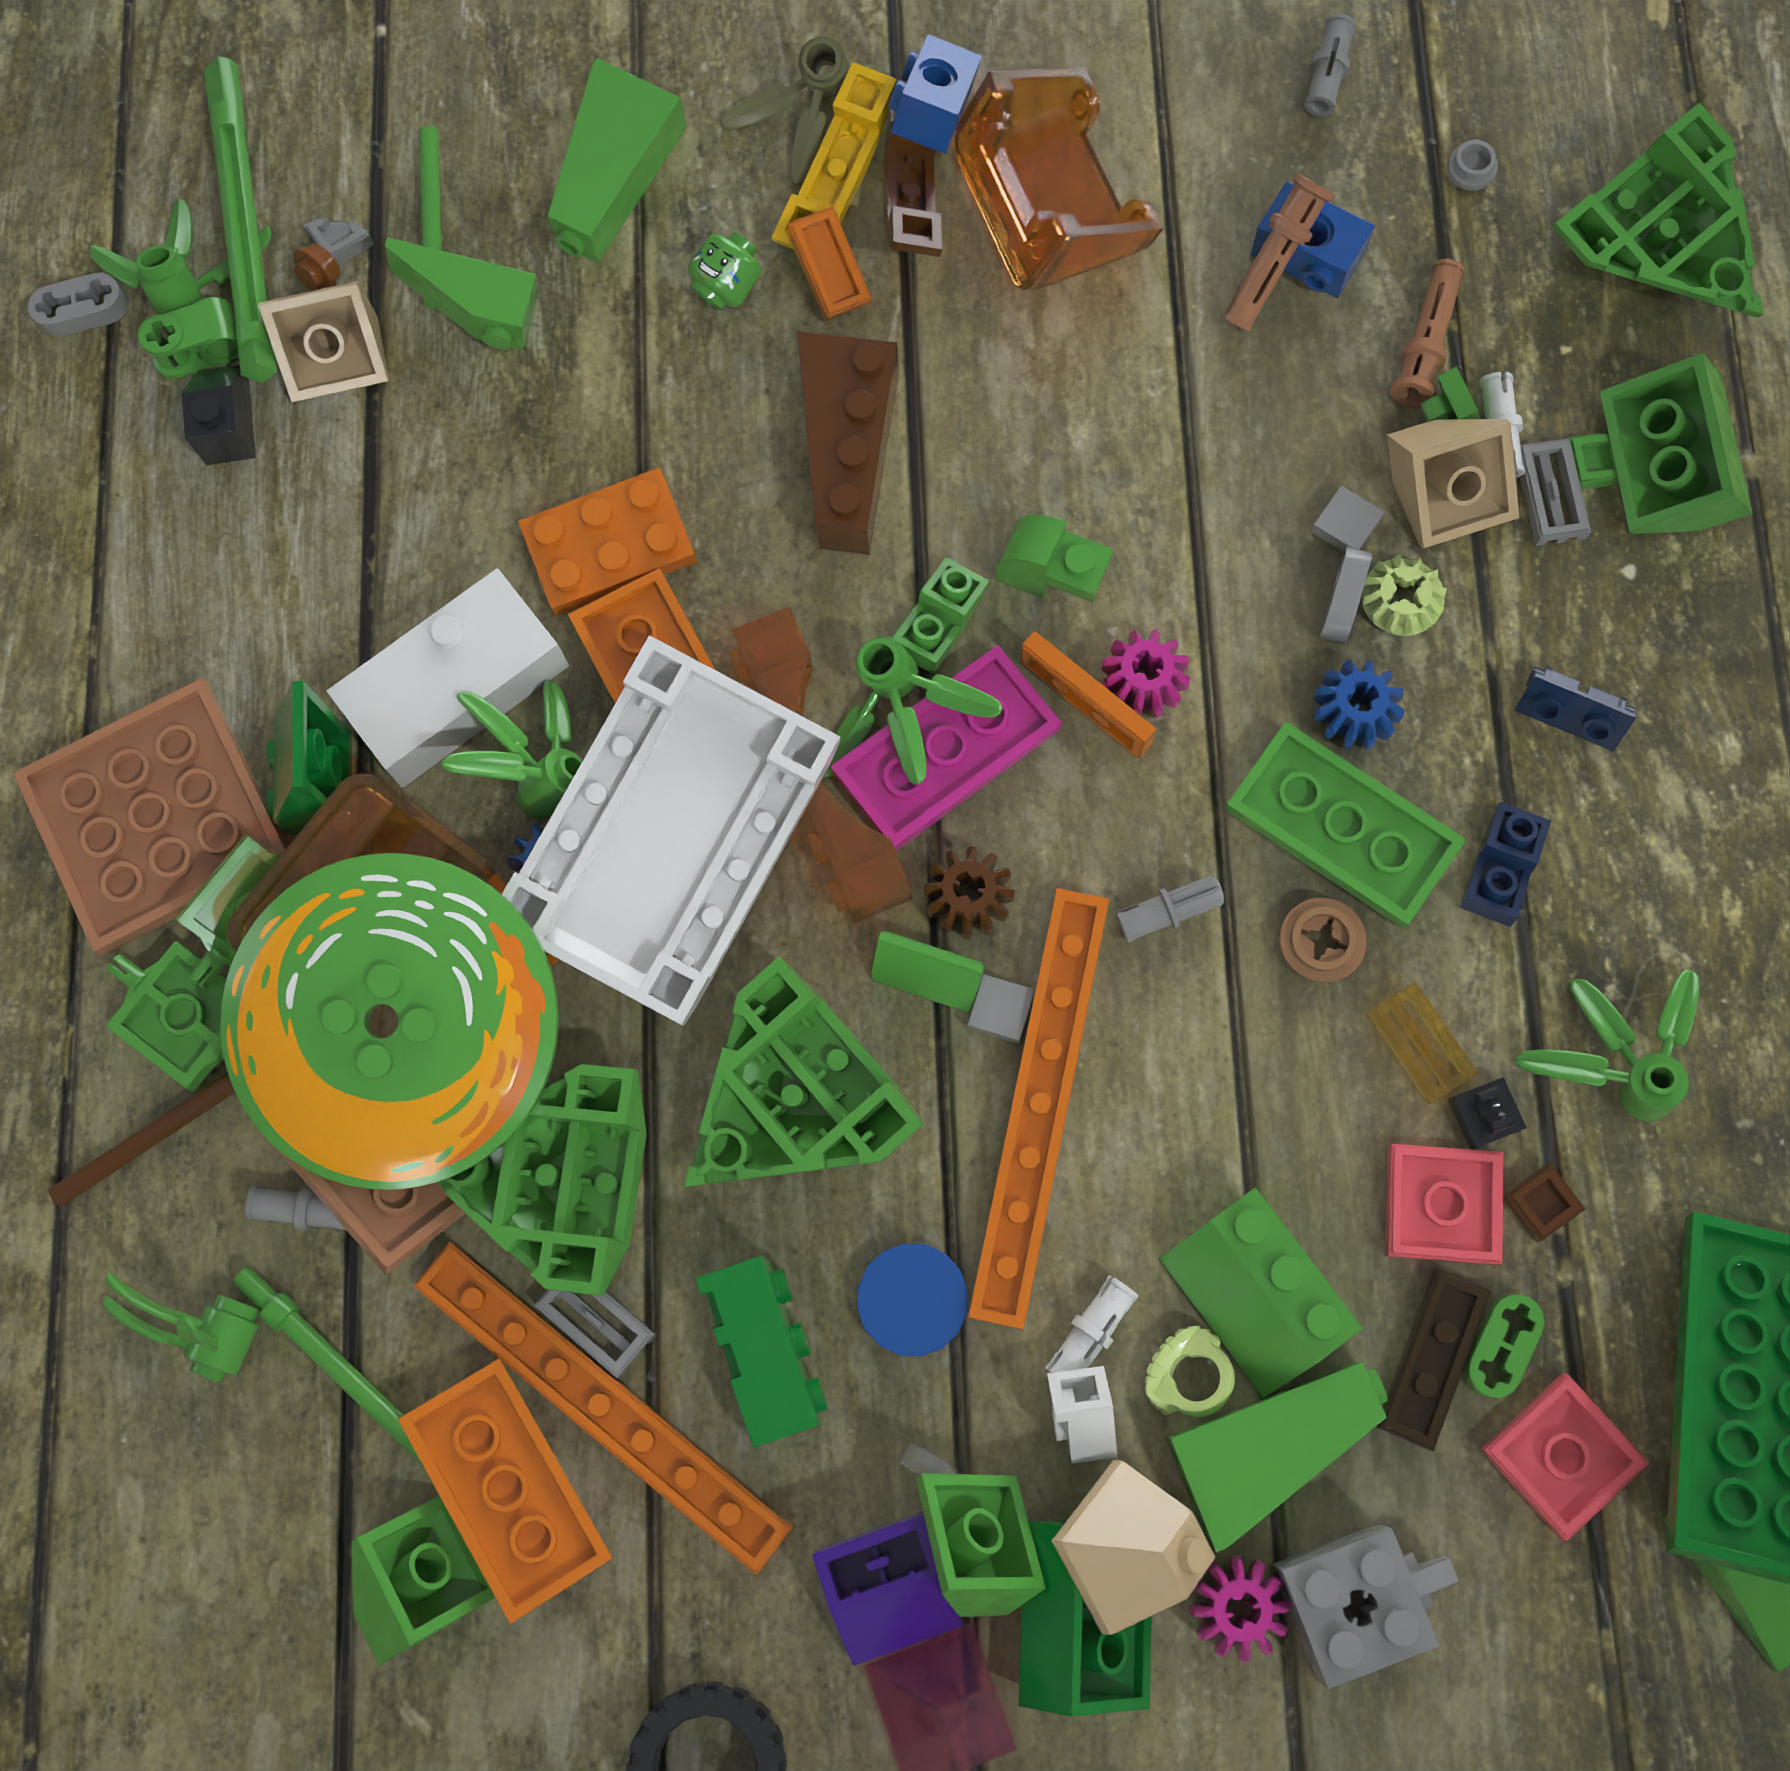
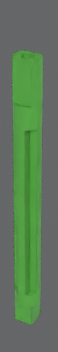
[204,57,277,383]

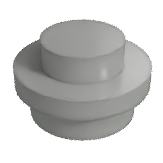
[1447,140,1498,190]

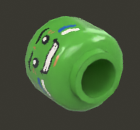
[688,232,762,311]

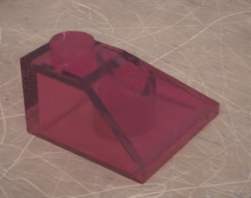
[864,1622,1017,1771]

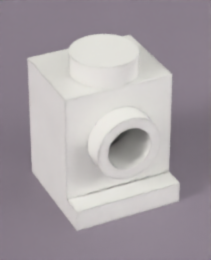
[1047,1366,1117,1464]

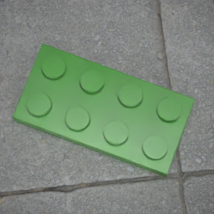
[1224,721,1467,930]

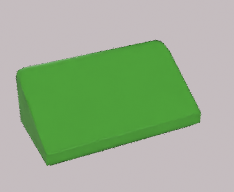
[871,930,984,1012]

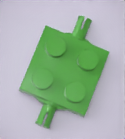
[175,832,323,990]
[106,941,227,1092]

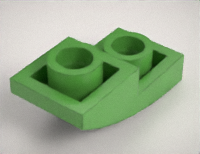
[892,557,990,675]

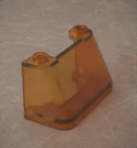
[953,68,1164,290]

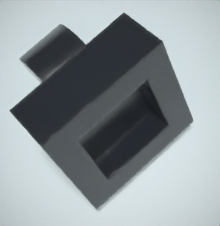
[1448,1077,1527,1150]

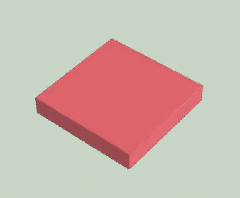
[1385,1144,1503,1266]
[1480,1373,1649,1541]

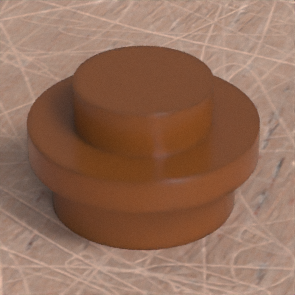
[293,244,341,290]

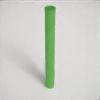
[419,126,442,309]

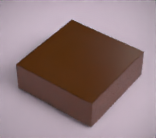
[1503,1163,1586,1243]

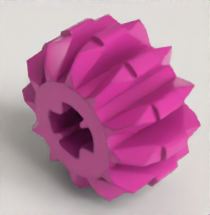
[1101,628,1190,719]
[1189,1555,1291,1662]

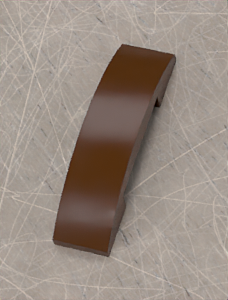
[883,110,943,257]

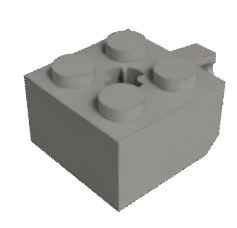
[1272,1525,1459,1689]

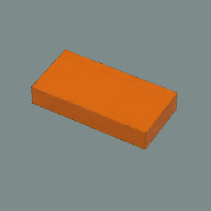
[785,206,872,322]

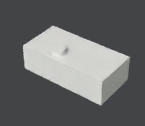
[327,568,569,788]

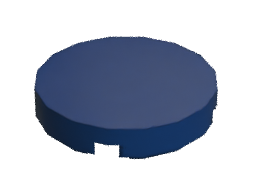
[857,1243,968,1356]

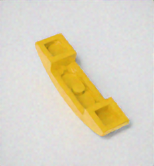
[771,62,897,250]

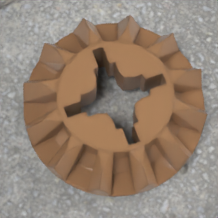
[1279,898,1367,984]

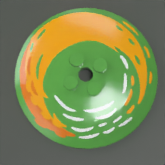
[220,853,559,1190]

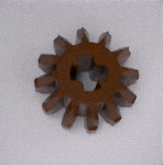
[923,846,1015,939]

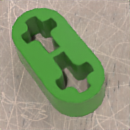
[1463,1294,1544,1398]

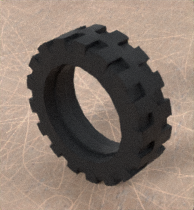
[626,1681,787,1771]

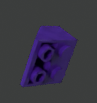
[812,1511,963,1666]

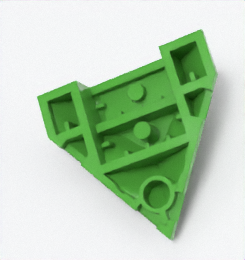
[1552,102,1764,318]
[684,956,924,1187]
[437,1064,647,1296]

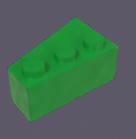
[695,1255,828,1448]

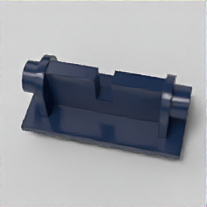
[1514,666,1637,752]

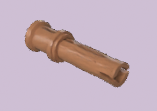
[1222,172,1336,331]
[1390,259,1465,409]

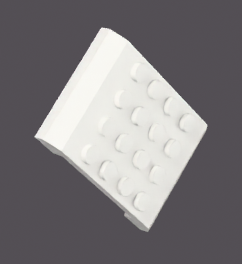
[502,635,840,1026]

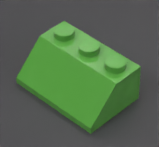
[1600,353,1753,534]
[1159,1187,1363,1398]

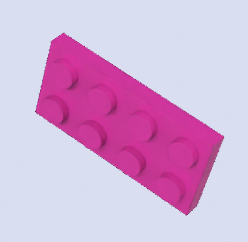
[831,645,1062,852]

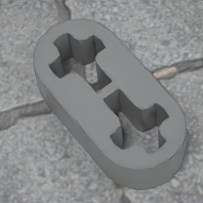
[28,273,128,337]
[1319,546,1372,645]

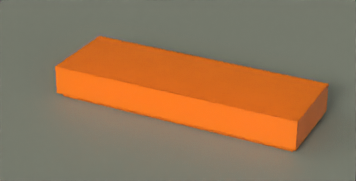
[1021,630,1156,758]

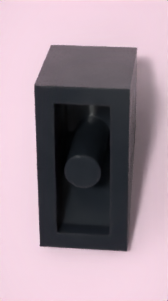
[181,365,256,466]

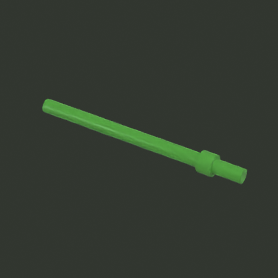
[232,1266,424,1467]

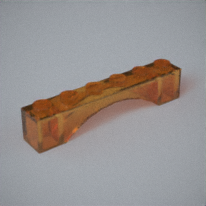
[728,607,912,923]

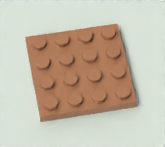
[13,678,290,956]

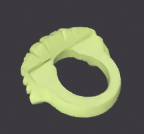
[1144,1325,1235,1417]

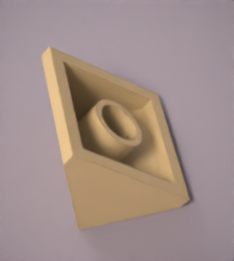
[258,281,389,402]

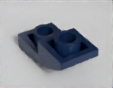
[1459,802,1551,927]

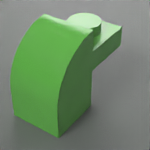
[996,515,1114,603]

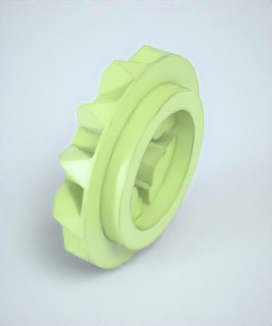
[1361,554,1447,636]

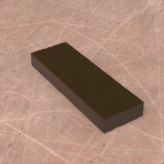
[1375,1268,1491,1452]

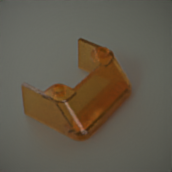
[227,774,497,951]

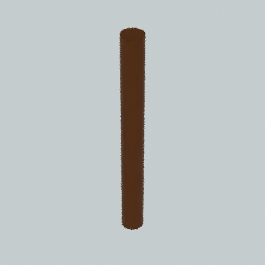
[48,1072,235,1207]

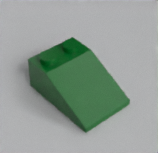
[266,681,352,836]

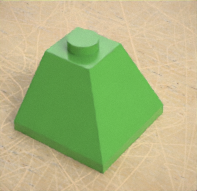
[916,1473,1046,1617]
[352,1496,496,1666]

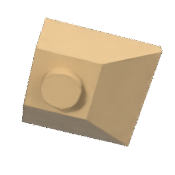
[1387,419,1519,549]
[1052,1460,1215,1635]

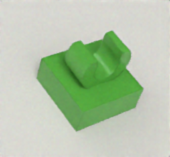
[1420,367,1480,422]

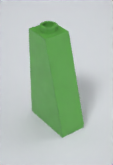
[548,58,687,263]
[1165,1362,1388,1552]

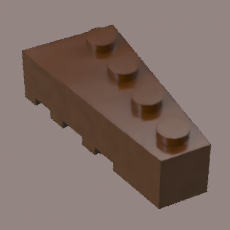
[797,331,899,555]

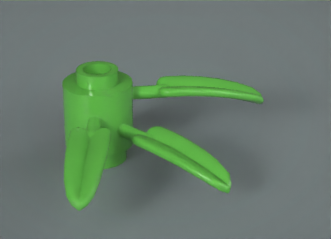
[89,198,271,315]
[823,637,1002,785]
[441,680,583,820]
[1514,969,1700,1122]
[103,1272,260,1383]

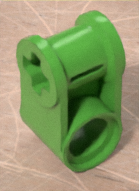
[138,297,239,380]

